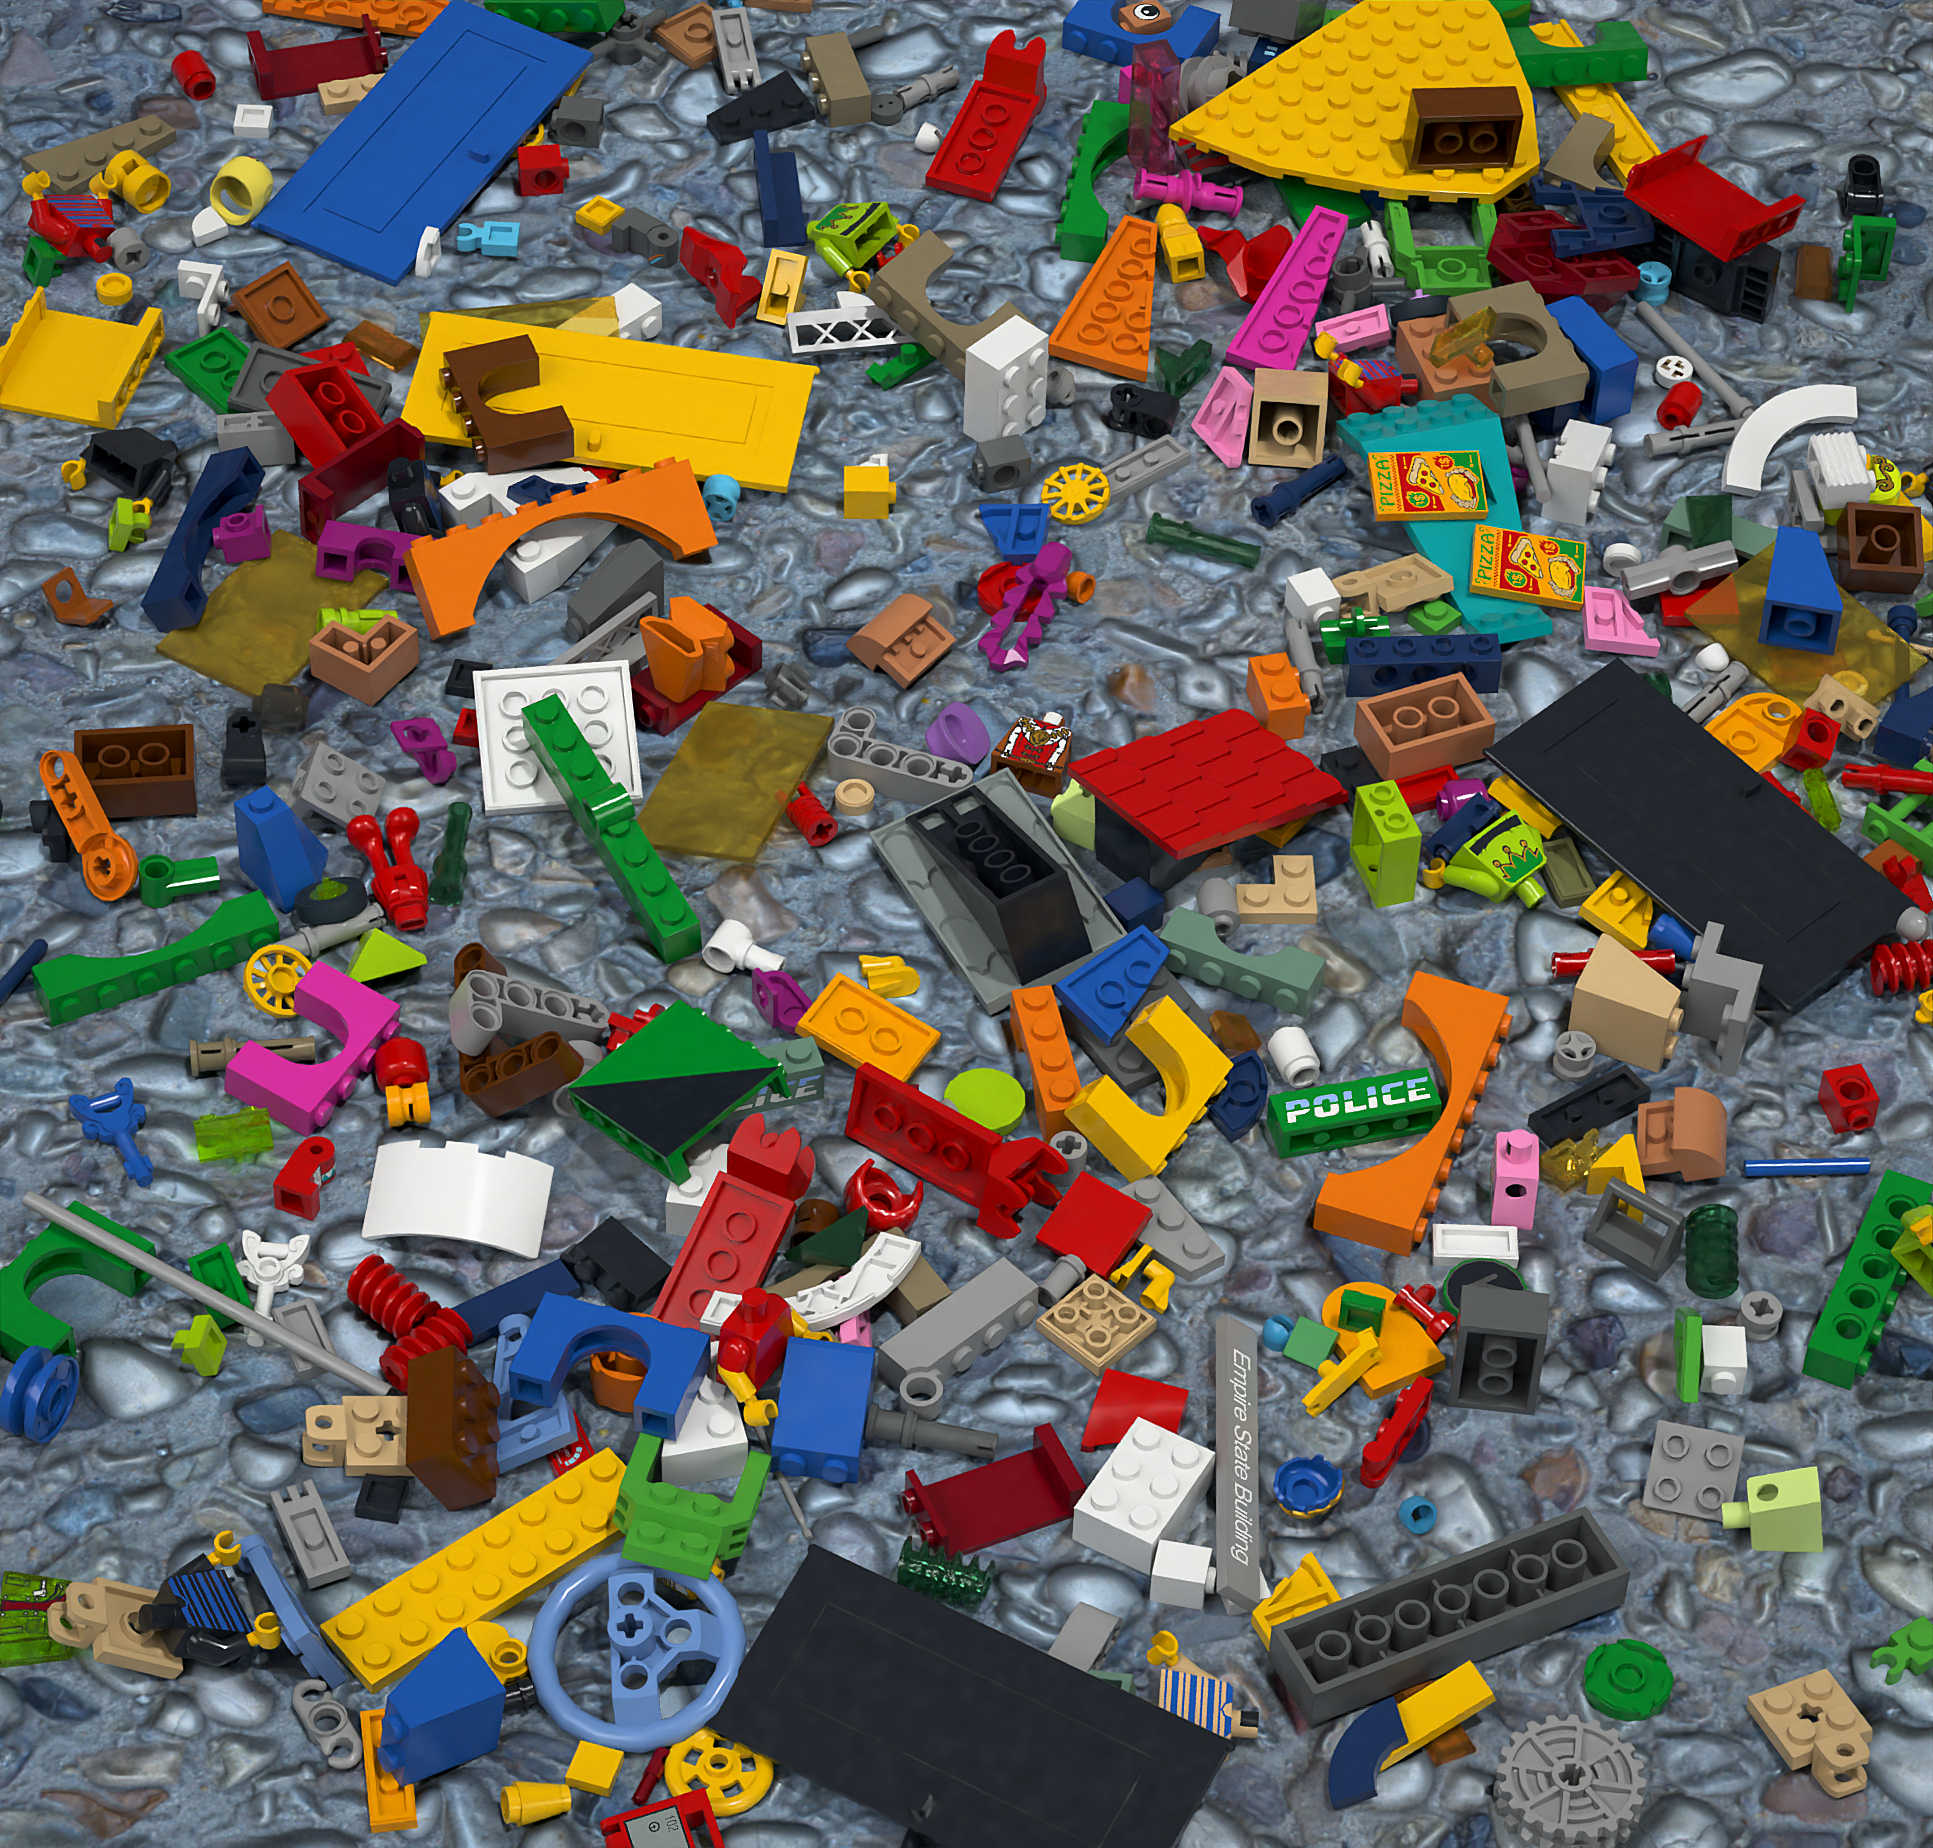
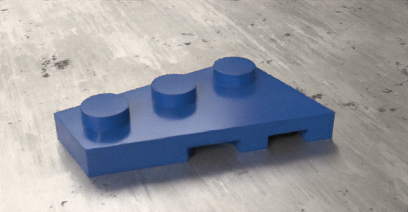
[1054,924,1170,1047]

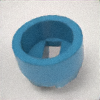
[1262,1314,1295,1352]
[1398,1495,1437,1534]

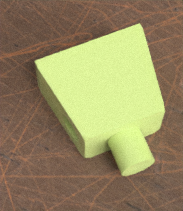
[1721,1467,1823,1553]

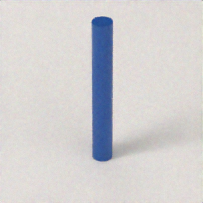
[1743,1157,1870,1177]

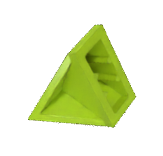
[344,927,427,983]

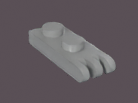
[711,7,762,94]
[269,1479,351,1589]

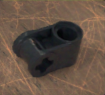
[1843,154,1884,217]
[1107,383,1181,440]
[224,711,267,785]

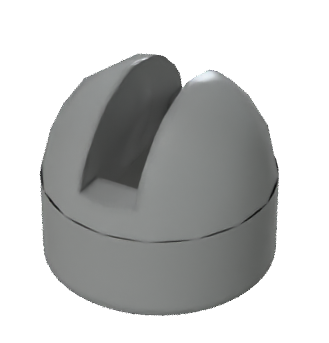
[1896,907,1932,942]

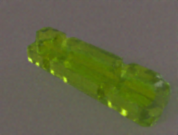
[1802,767,1842,832]

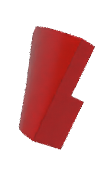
[1080,1368,1189,1453]

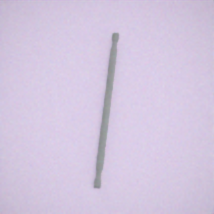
[741,1402,814,1540]

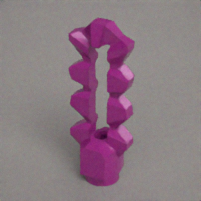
[977,541,1073,672]

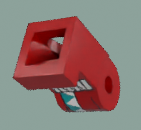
[273,1136,336,1221]

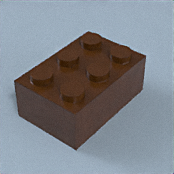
[1402,86,1524,170]
[74,724,198,818]
[405,1344,501,1512]

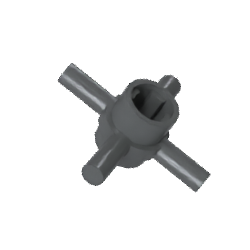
[587,7,668,65]
[1325,246,1407,316]

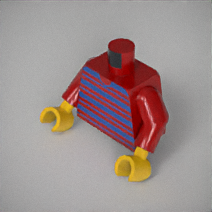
[22,170,117,263]
[1314,331,1418,417]

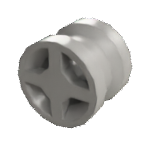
[106,227,150,273]
[1553,1031,1596,1083]
[1735,1291,1783,1344]

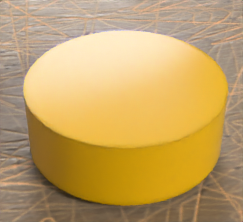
[96,273,133,306]

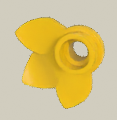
[467,1621,529,1686]

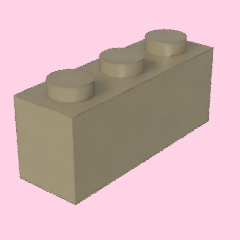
[800,32,871,128]

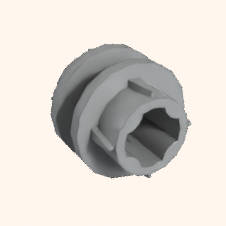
[1167,54,1246,117]

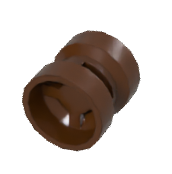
[791,1198,839,1258]

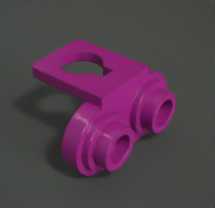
[389,717,457,784]
[752,967,813,1035]

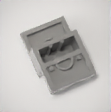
[1678,921,1763,1077]

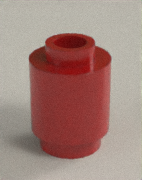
[171,50,216,101]
[1656,381,1702,431]

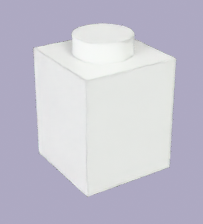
[1285,567,1341,633]
[1699,1325,1748,1395]
[1150,1539,1217,1610]

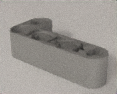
[828,706,973,807]
[448,969,610,1056]
[1047,1601,1123,1673]

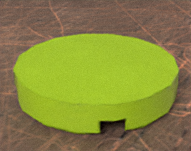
[944,1068,1026,1136]

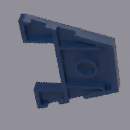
[1529,176,1655,258]

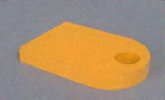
[1703,693,1802,774]
[1321,1282,1446,1401]

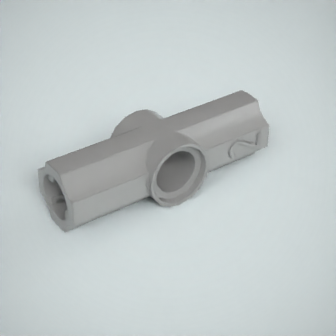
[1620,540,1738,600]

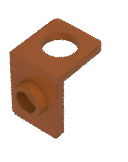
[41,567,114,626]

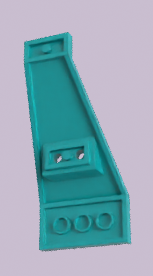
[1336,393,1553,644]

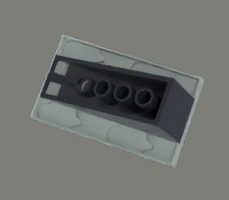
[869,767,1128,1015]

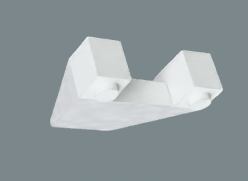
[438,467,618,605]

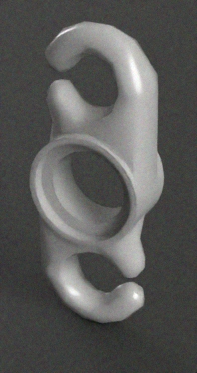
[292,1678,363,1769]

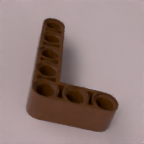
[454,942,584,1117]

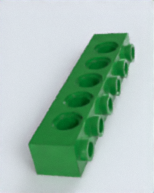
[1802,1169,1933,1391]

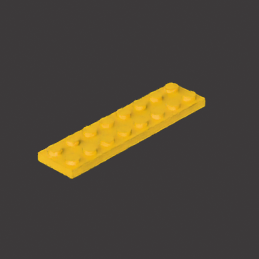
[319,1447,627,1695]

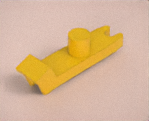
[1302,1327,1383,1417]

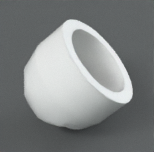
[914,122,943,153]
[1695,643,1729,677]

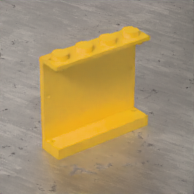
[0,286,165,430]

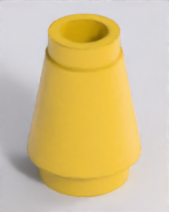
[500,1781,571,1827]

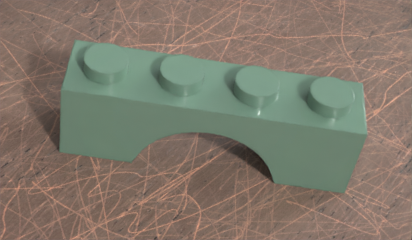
[1159,906,1326,1018]

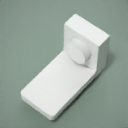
[177,260,230,337]

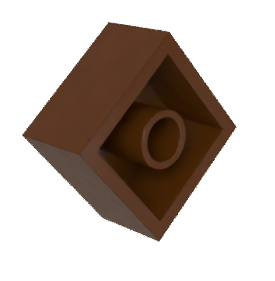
[1836,502,1924,594]

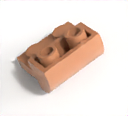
[845,594,957,689]
[1637,1087,1727,1182]

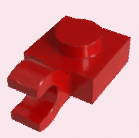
[1882,855,1933,914]

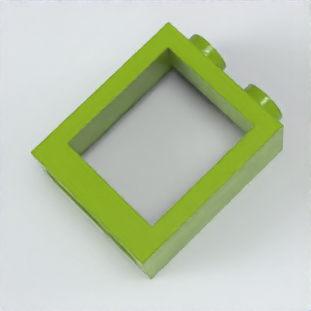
[1349,780,1422,908]

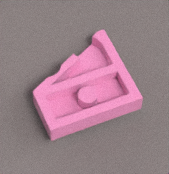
[1190,366,1254,468]
[1582,586,1660,657]

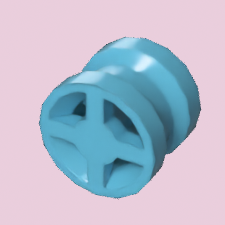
[1633,261,1672,306]
[702,474,741,522]

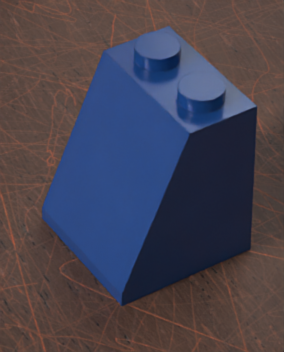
[1758,526,1843,656]
[770,1336,875,1484]
[377,1627,507,1788]

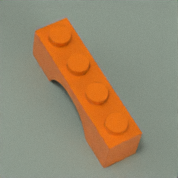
[1010,985,1085,1144]

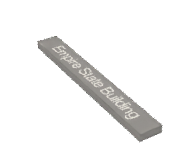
[1216,1313,1260,1611]

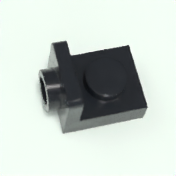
[29,800,72,863]

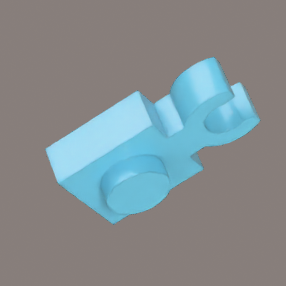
[457,221,521,257]

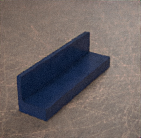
[753,130,806,248]

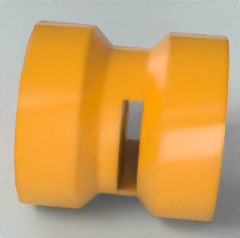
[385,1082,431,1127]

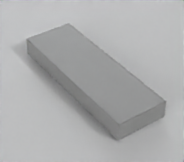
[1083,434,1191,508]

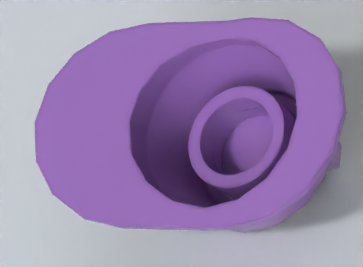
[925,702,990,765]

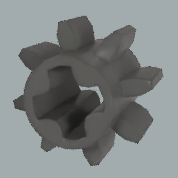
[764,661,812,710]

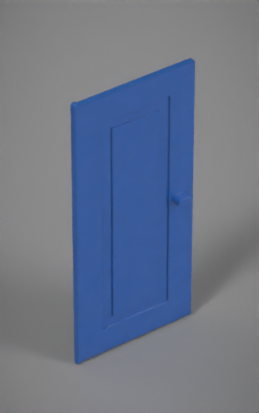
[251,0,594,287]

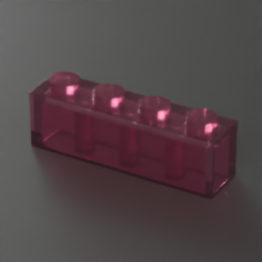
[1127,39,1181,176]

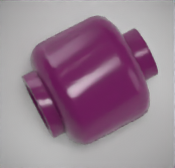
[1436,778,1496,822]

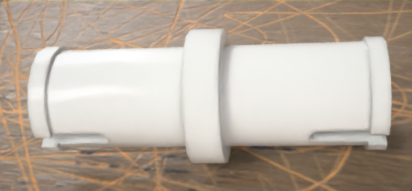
[1359,220,1395,278]

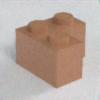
[308,614,420,706]

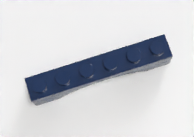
[140,446,266,632]
[1873,686,1933,769]

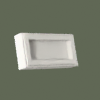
[1431,1224,1519,1268]

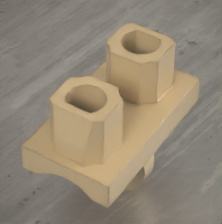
[1803,673,1881,743]

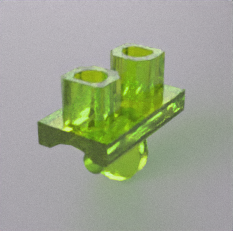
[193,1106,274,1163]

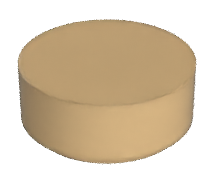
[835,779,874,816]

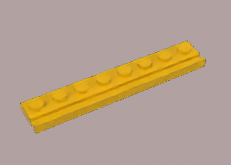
[1529,19,1662,188]

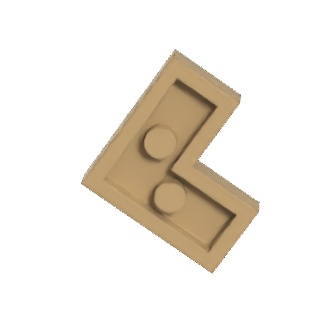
[318,73,385,116]
[1235,855,1318,924]

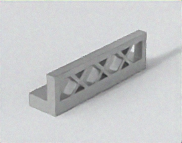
[785,300,931,358]
[546,591,658,677]

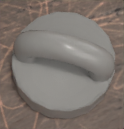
[1046,366,1076,405]

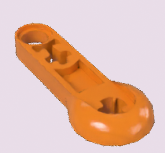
[39,750,139,901]

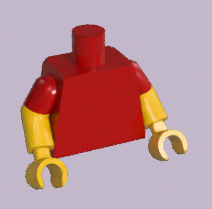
[716,1287,833,1427]

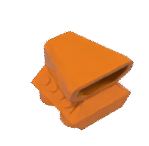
[639,596,735,703]

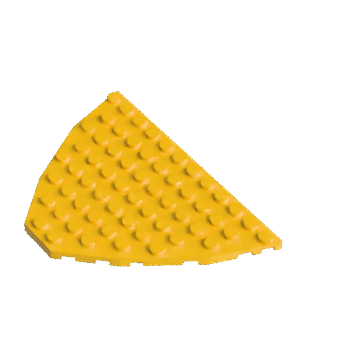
[1168,0,1540,204]

